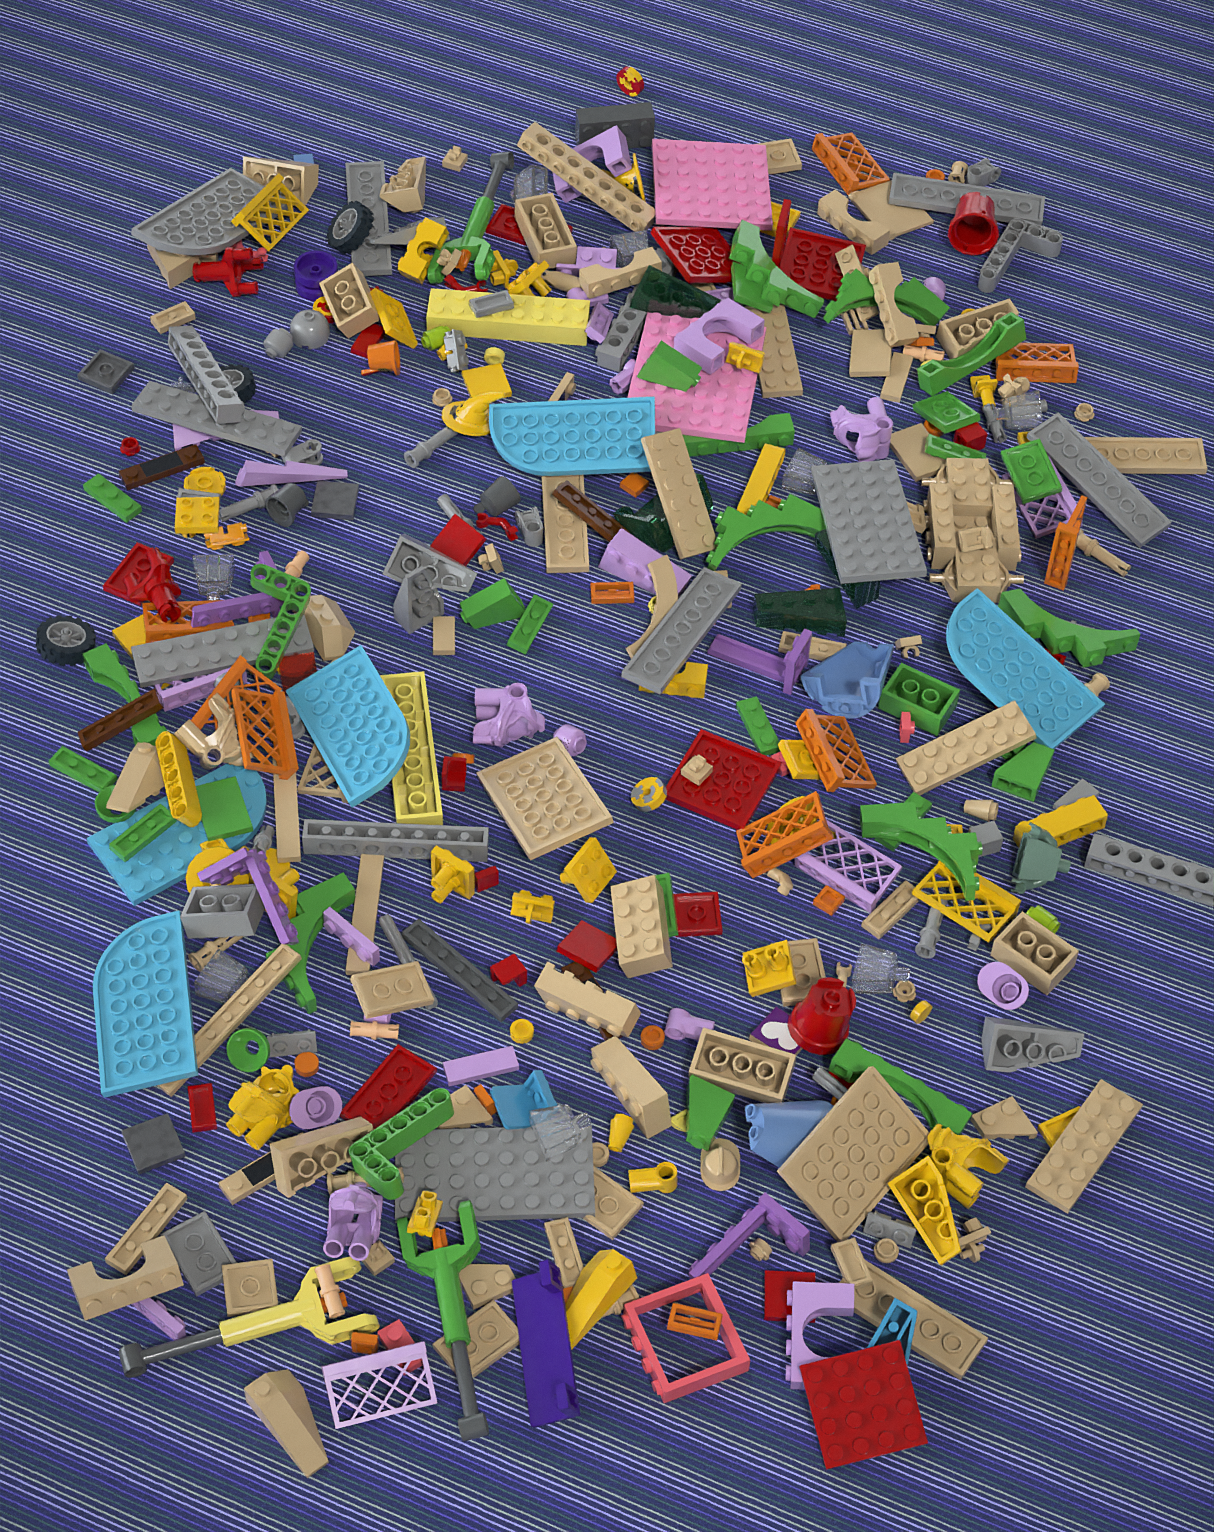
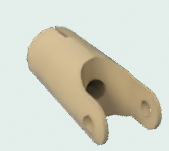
[541,270,584,292]

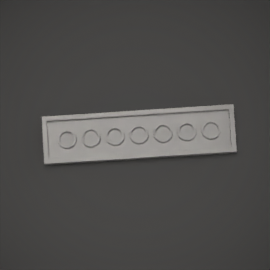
[345,161,392,276]
[888,173,1045,226]
[132,381,302,457]
[1027,412,1171,548]
[621,567,742,695]
[131,613,314,688]

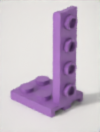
[191,551,285,628]
[707,629,812,695]
[197,847,299,945]
[689,1192,810,1280]

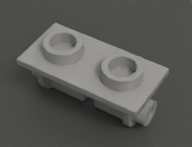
[444,329,469,373]
[267,1029,317,1058]
[863,1210,917,1249]

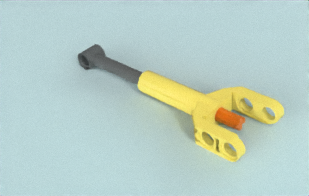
[118,1257,380,1378]

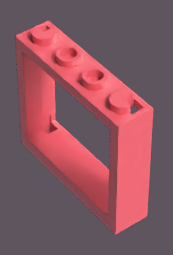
[621,1273,750,1403]

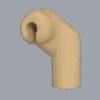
[767,868,793,896]

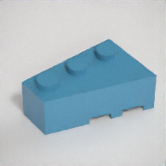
[867,1298,918,1367]

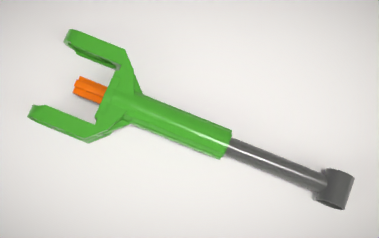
[427,151,514,284]
[397,1200,489,1442]

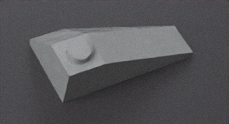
[367,217,450,245]
[383,533,478,593]
[393,566,444,634]
[981,1016,1084,1072]

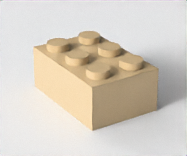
[319,263,380,339]
[990,911,1079,995]

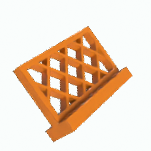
[812,133,890,195]
[994,343,1079,383]
[1044,495,1088,591]
[142,600,234,643]
[191,655,282,742]
[231,688,299,780]
[795,709,877,792]
[736,791,834,878]

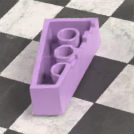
[598,528,692,597]

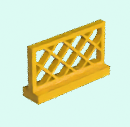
[231,173,309,252]
[912,860,1021,943]

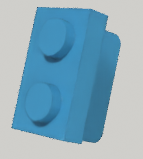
[490,1070,559,1130]

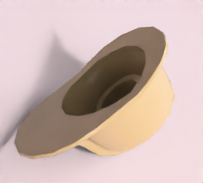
[701,1138,740,1191]

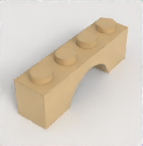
[817,189,890,255]
[579,247,662,299]
[869,262,919,347]

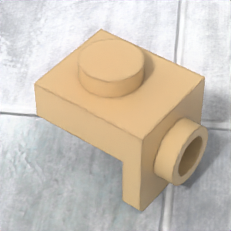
[958,526,994,552]

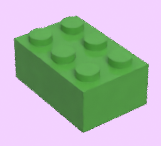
[878,663,960,736]

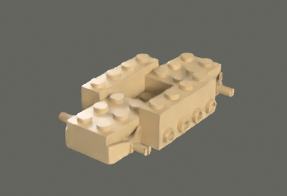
[921,458,1024,603]

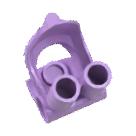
[830,397,893,462]
[473,683,545,748]
[323,1182,383,1261]

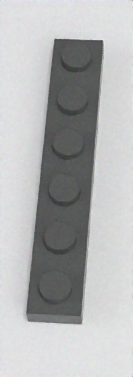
[402,919,518,1022]

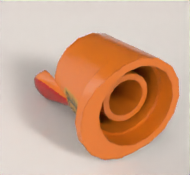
[361,340,400,376]

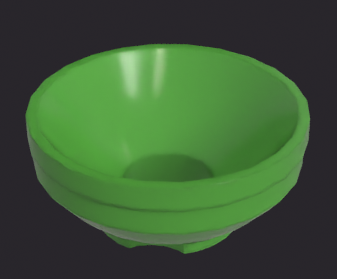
[95,785,136,823]
[226,1028,270,1072]

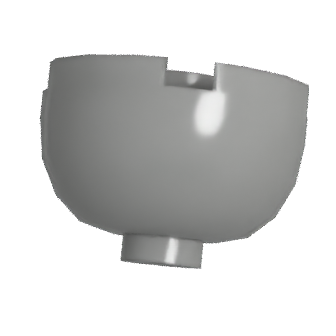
[290,309,330,349]

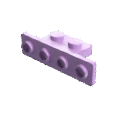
[556,246,620,276]

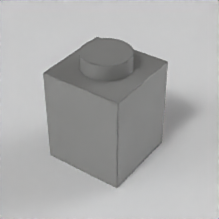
[968,821,1003,858]

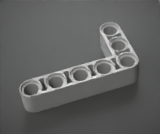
[978,218,1063,293]

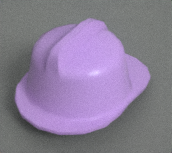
[977,962,1029,1010]
[289,1086,342,1129]

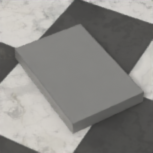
[160,1211,237,1297]

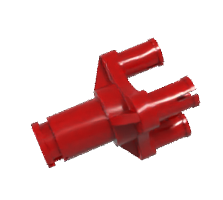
[193,247,264,297]
[122,547,182,623]

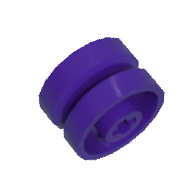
[294,250,338,301]

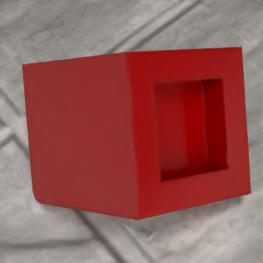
[953,422,987,451]
[442,756,467,792]
[490,953,527,987]

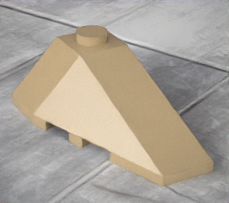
[243,156,319,205]
[380,156,426,213]

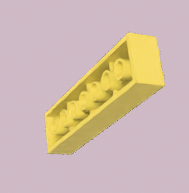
[426,288,590,346]
[380,671,443,825]

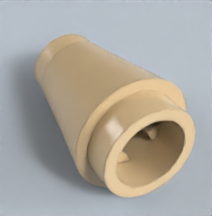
[964,799,999,822]

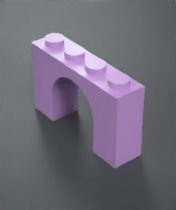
[553,125,632,203]
[674,298,765,375]
[786,1282,854,1390]

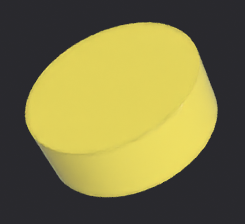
[484,347,505,365]

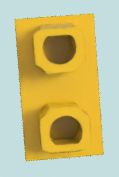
[490,250,518,289]
[725,342,765,373]
[510,890,555,924]
[407,1191,443,1237]

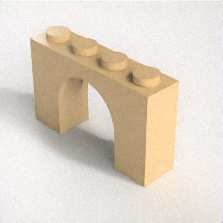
[67,1235,184,1321]

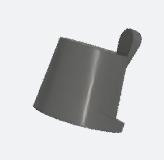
[473,476,521,517]
[265,483,309,527]

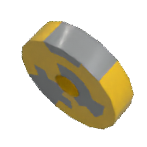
[631,777,667,812]

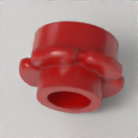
[120,437,141,456]

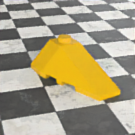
[887,1155,962,1265]
[565,1249,637,1350]

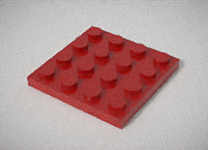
[651,227,743,283]
[779,227,866,301]
[665,729,782,830]
[799,1340,928,1470]

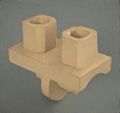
[998,373,1030,407]
[955,1217,991,1263]

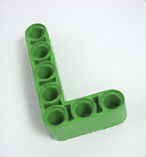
[250,564,311,680]
[349,1088,454,1200]

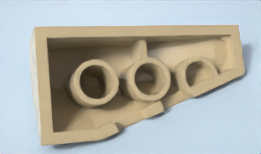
[106,742,165,813]
[244,1369,329,1478]

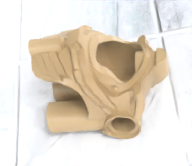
[174,693,254,770]

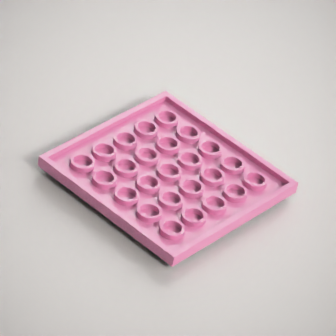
[651,139,773,230]

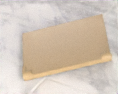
[848,180,934,240]

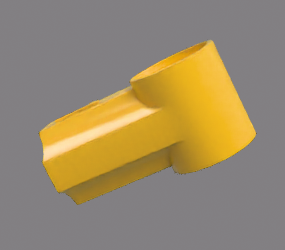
[628,1162,678,1193]

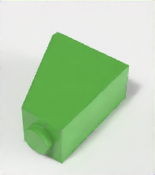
[637,340,702,392]
[460,578,526,629]
[992,742,1054,802]
[686,1075,735,1151]

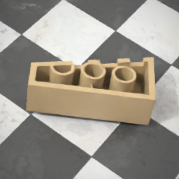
[936,298,1019,359]
[534,962,641,1038]
[591,1036,672,1139]
[270,1117,373,1198]

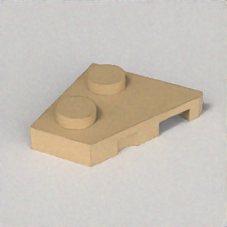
[437,1085,493,1129]
[971,1096,1038,1139]
[459,1264,516,1310]

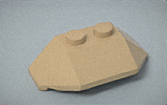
[292,595,355,661]

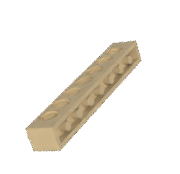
[517,122,655,236]

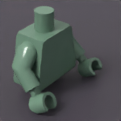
[1011,822,1071,894]

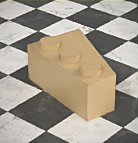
[147,244,200,289]

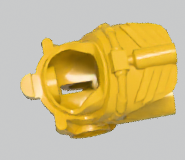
[226,1065,300,1150]
[927,1124,1009,1209]

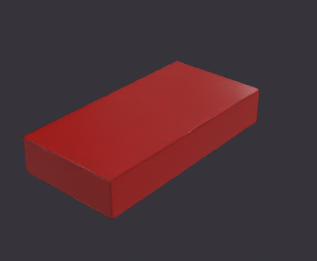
[351,324,386,358]
[188,1083,217,1133]

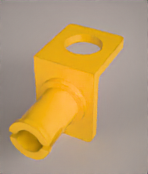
[970,375,998,408]

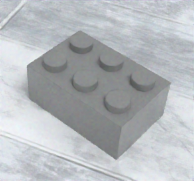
[180,884,265,939]

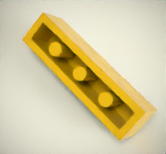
[1013,795,1108,848]

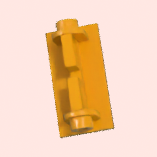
[204,522,249,550]

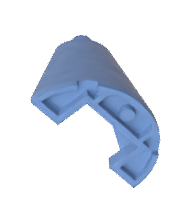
[800,641,894,719]
[745,1100,834,1168]

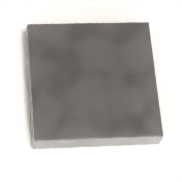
[77,349,135,394]
[311,480,359,520]
[121,1113,185,1174]

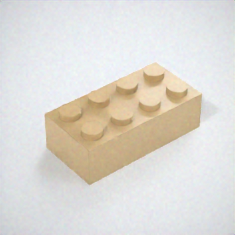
[514,193,577,269]
[610,875,673,978]
[689,1027,796,1103]

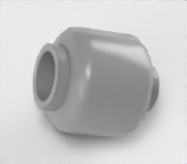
[263,328,293,359]

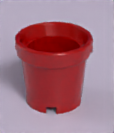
[948,192,999,256]
[788,977,856,1055]

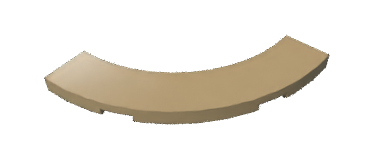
[625,555,678,659]

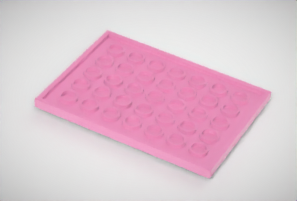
[627,312,766,443]

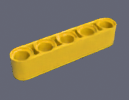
[737,443,786,515]
[155,731,202,827]

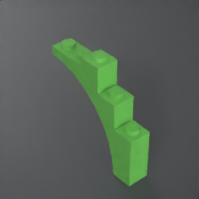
[729,220,824,318]
[823,269,950,326]
[706,494,827,571]
[998,588,1140,668]
[860,802,982,901]
[266,872,355,1014]

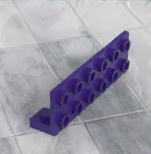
[512,1259,581,1428]

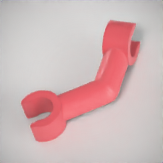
[230,239,268,262]

